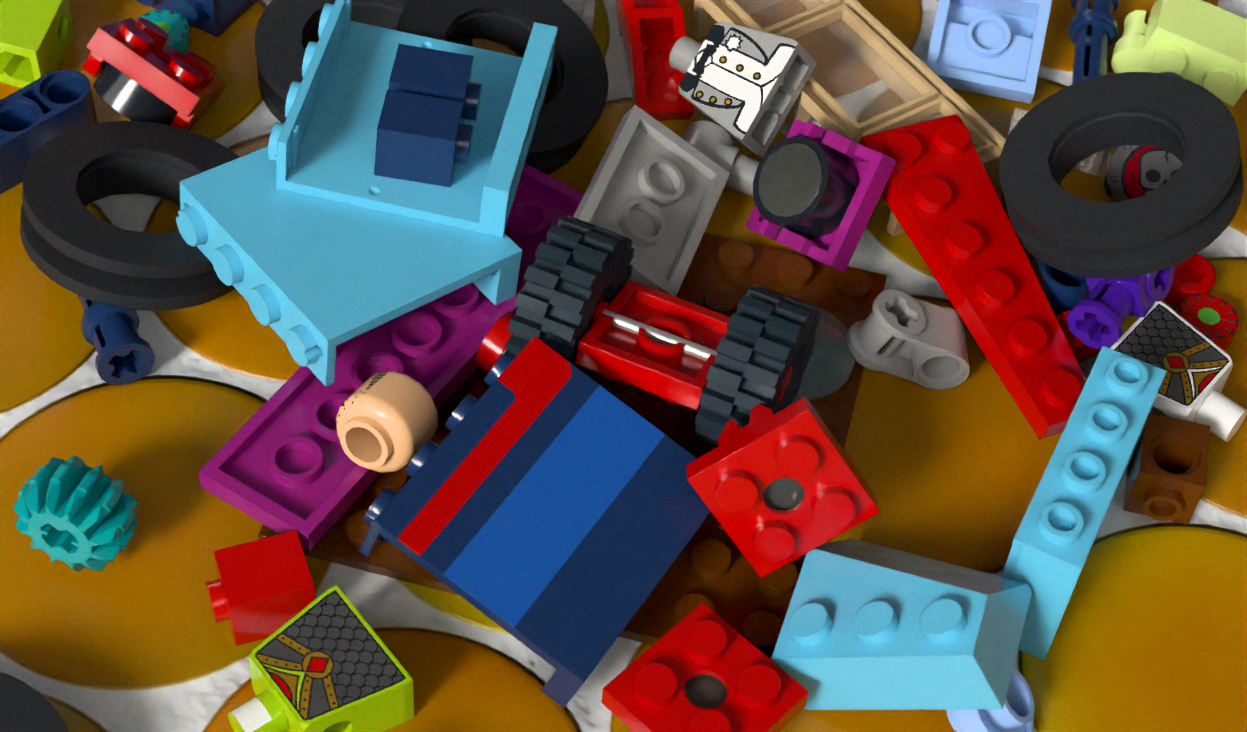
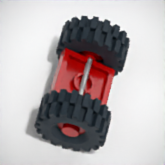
[506,215,820,447]

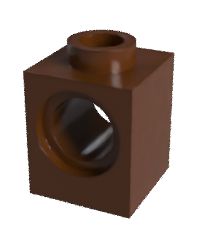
[1123,413,1210,525]

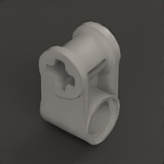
[845,288,970,390]

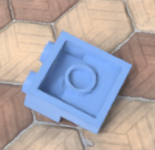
[926,0,1052,104]

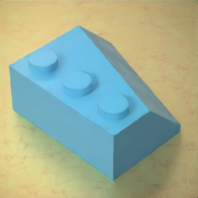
[771,538,1032,710]

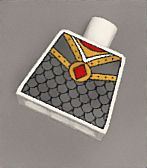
[1110,301,1247,442]

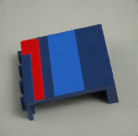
[359,336,711,708]

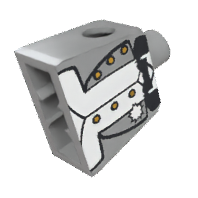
[669,21,817,158]

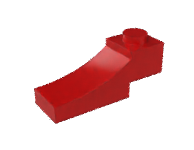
[616,0,694,121]

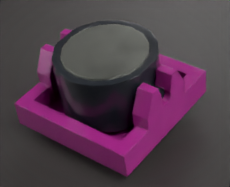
[745,118,897,273]

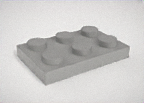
[573,105,730,297]

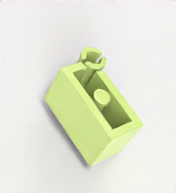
[1111,0,1247,106]

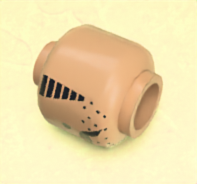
[336,371,438,473]

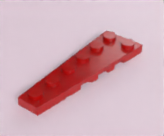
[858,114,1086,440]

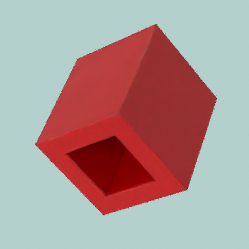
[205,530,316,646]

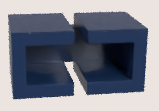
[374,44,482,187]

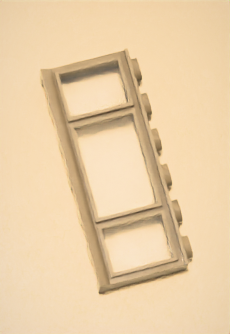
[691,0,1006,237]

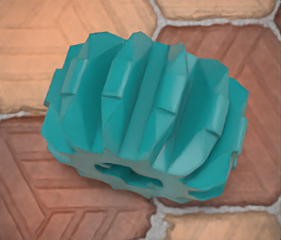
[13,455,139,572]

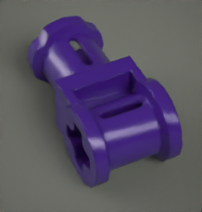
[1067,265,1175,349]

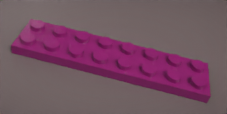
[198,164,584,552]

